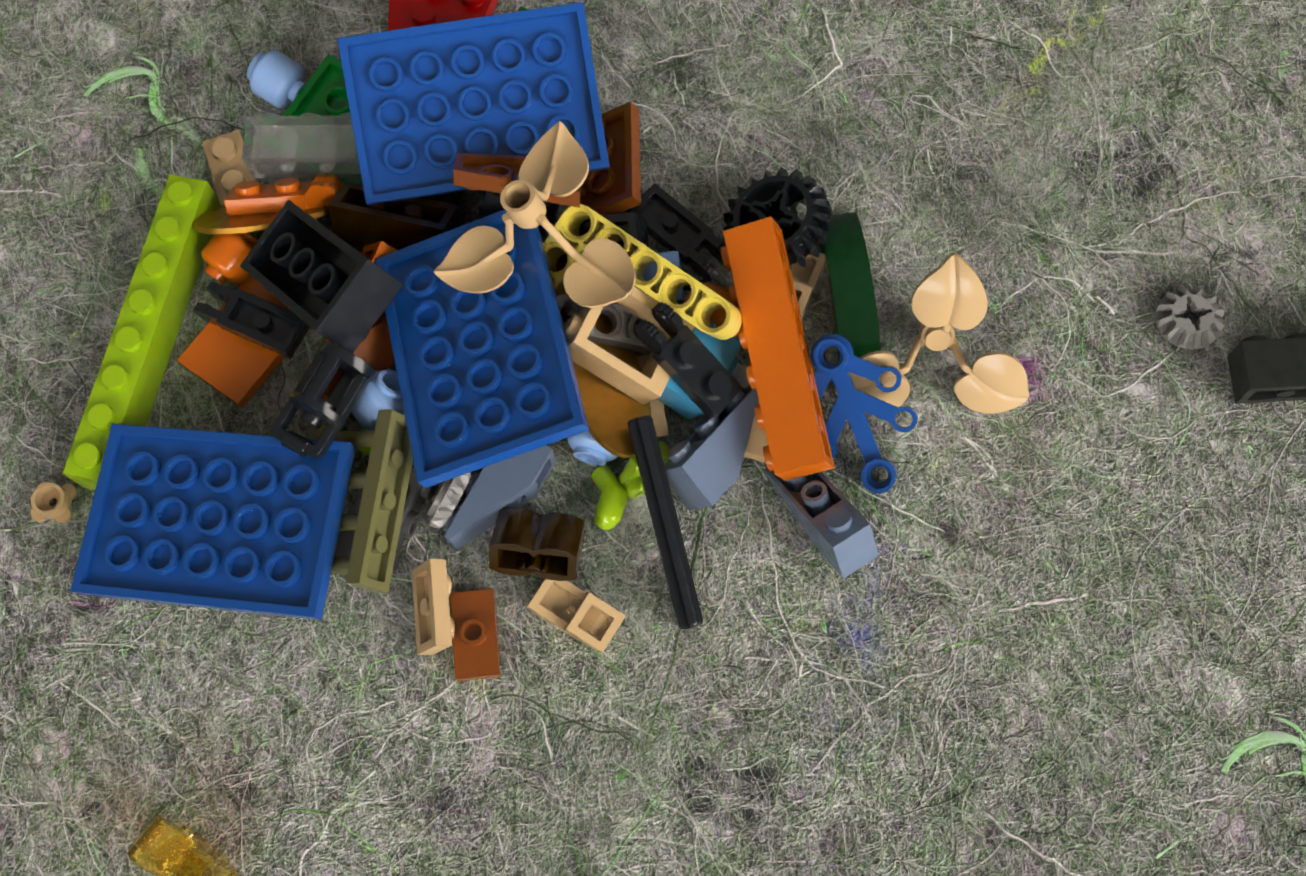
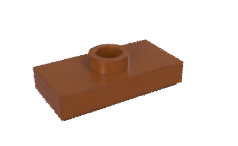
[450,588,501,682]

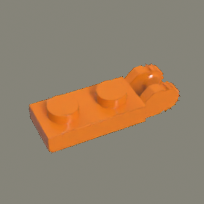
[224,173,343,216]

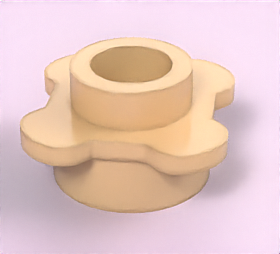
[30,482,77,524]

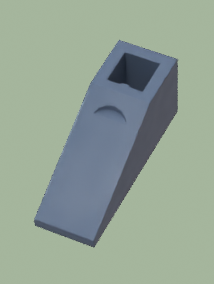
[664,386,759,510]
[444,445,557,550]
[764,468,879,579]

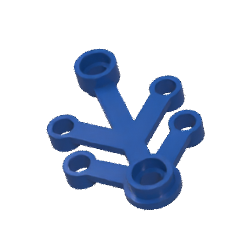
[810,334,918,493]

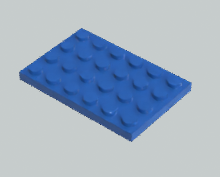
[337,2,610,205]
[375,209,589,488]
[70,424,356,620]

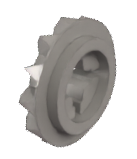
[1155,285,1225,350]
[427,472,471,529]

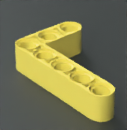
[543,204,742,340]

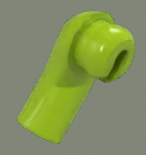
[618,441,669,499]
[591,465,628,530]

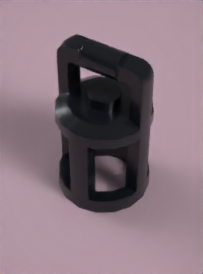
[271,341,376,460]

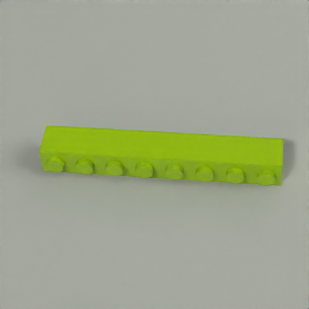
[62,174,221,490]

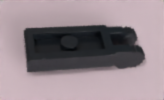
[627,184,726,282]
[193,281,310,359]
[635,302,743,418]

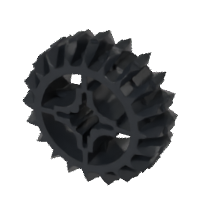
[723,167,833,269]

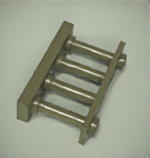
[308,409,413,593]

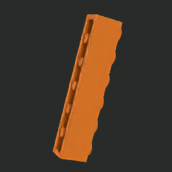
[721,216,835,481]

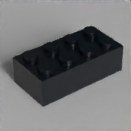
[240,200,403,354]

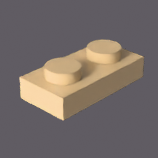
[202,130,257,207]
[411,559,455,655]

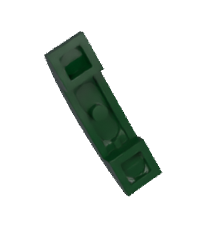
[820,212,881,359]

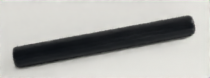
[628,416,703,629]

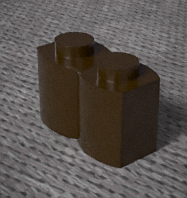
[489,508,585,581]

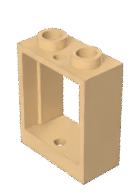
[564,286,695,405]

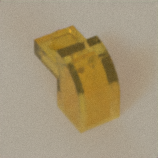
[127,815,242,876]

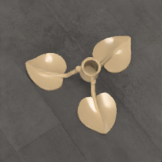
[434,121,636,308]
[835,252,1029,414]

